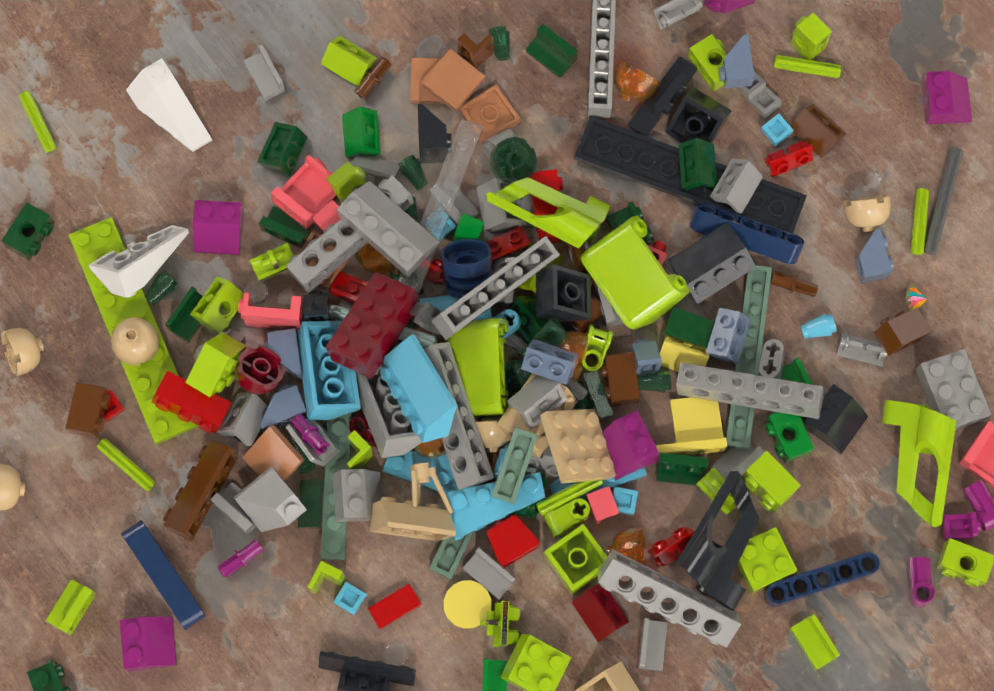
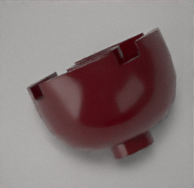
[235,346,285,395]

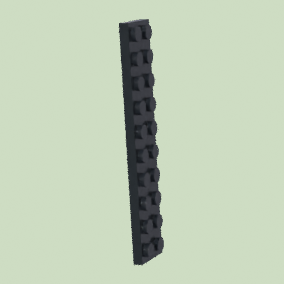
[574,116,807,234]

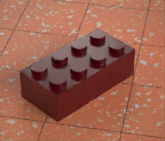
[326,272,420,379]

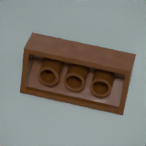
[163,441,238,542]

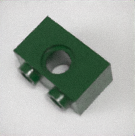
[1,202,55,261]

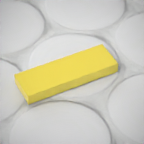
[656,438,727,457]

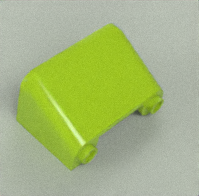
[581,215,691,329]
[445,318,509,417]

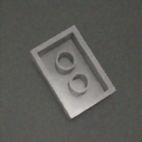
[915,349,991,431]

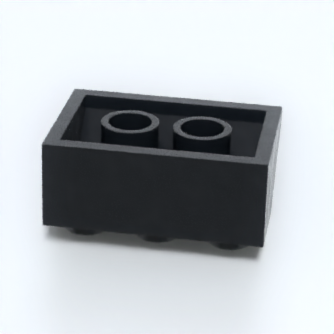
[668,223,756,304]

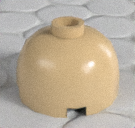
[844,196,891,232]
[111,317,160,366]
[1,328,44,376]
[474,416,510,452]
[0,463,25,511]

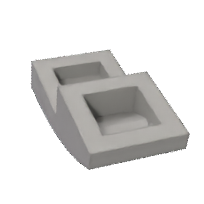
[736,71,782,118]

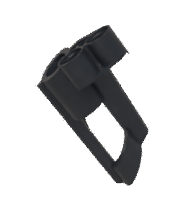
[677,471,760,611]

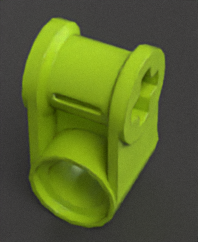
[579,324,613,371]
[543,498,590,538]

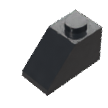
[303,291,330,322]

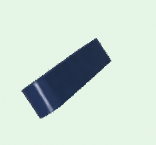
[689,202,804,264]
[121,520,206,630]
[764,552,880,607]

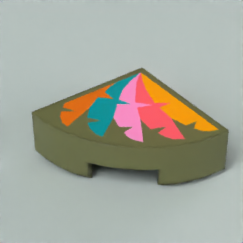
[905,283,929,312]

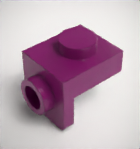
[942,512,981,540]

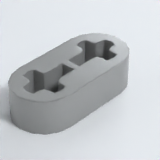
[759,339,785,379]

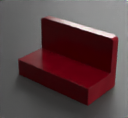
[572,583,629,642]

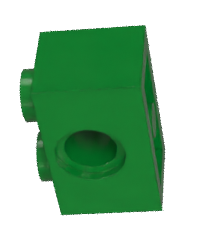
[765,412,814,463]

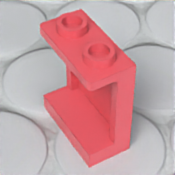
[271,155,337,230]
[238,293,304,331]
[958,421,994,487]

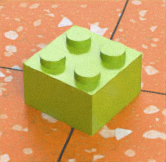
[185,332,247,397]
[742,451,801,513]
[543,524,607,595]
[737,527,798,595]
[500,634,572,691]

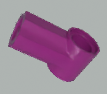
[963,480,994,531]
[908,557,935,608]

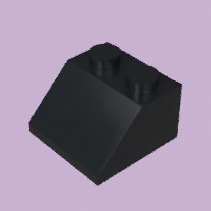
[665,87,732,143]
[418,104,452,164]
[536,264,591,322]
[804,384,868,454]

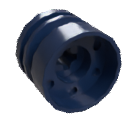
[441,239,493,299]

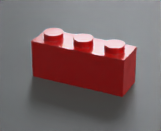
[529,169,565,244]
[152,371,232,434]

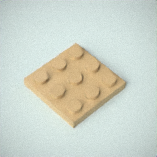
[540,409,617,483]

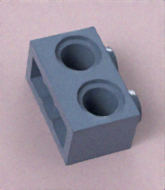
[706,308,751,364]
[521,339,579,384]

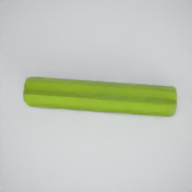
[774,55,841,78]
[19,91,56,153]
[910,188,929,255]
[97,438,156,492]
[536,480,603,515]

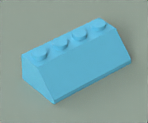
[297,321,361,420]
[380,335,457,443]

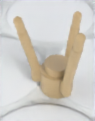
[410,462,453,514]

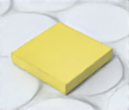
[670,397,724,443]

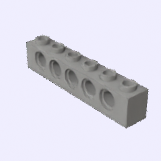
[587,0,616,118]
[286,175,414,293]
[432,236,560,340]
[424,342,494,490]
[676,363,823,419]
[598,549,741,648]

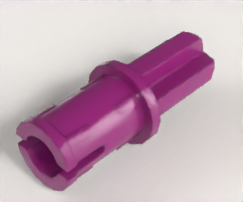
[291,414,330,455]
[217,539,264,577]

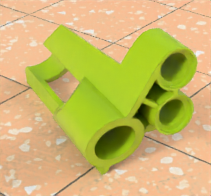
[485,177,611,249]
[882,400,956,528]

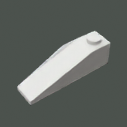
[126,58,213,152]
[89,225,189,298]

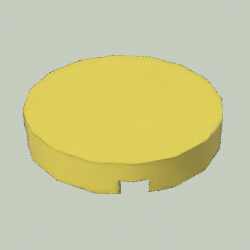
[444,580,491,629]

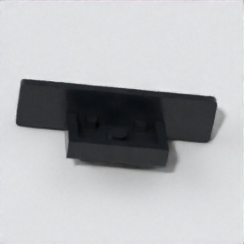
[628,56,698,136]
[318,651,416,691]

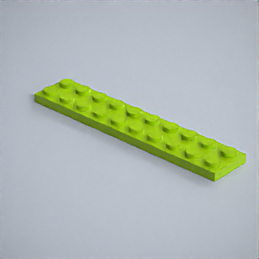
[69,217,198,445]

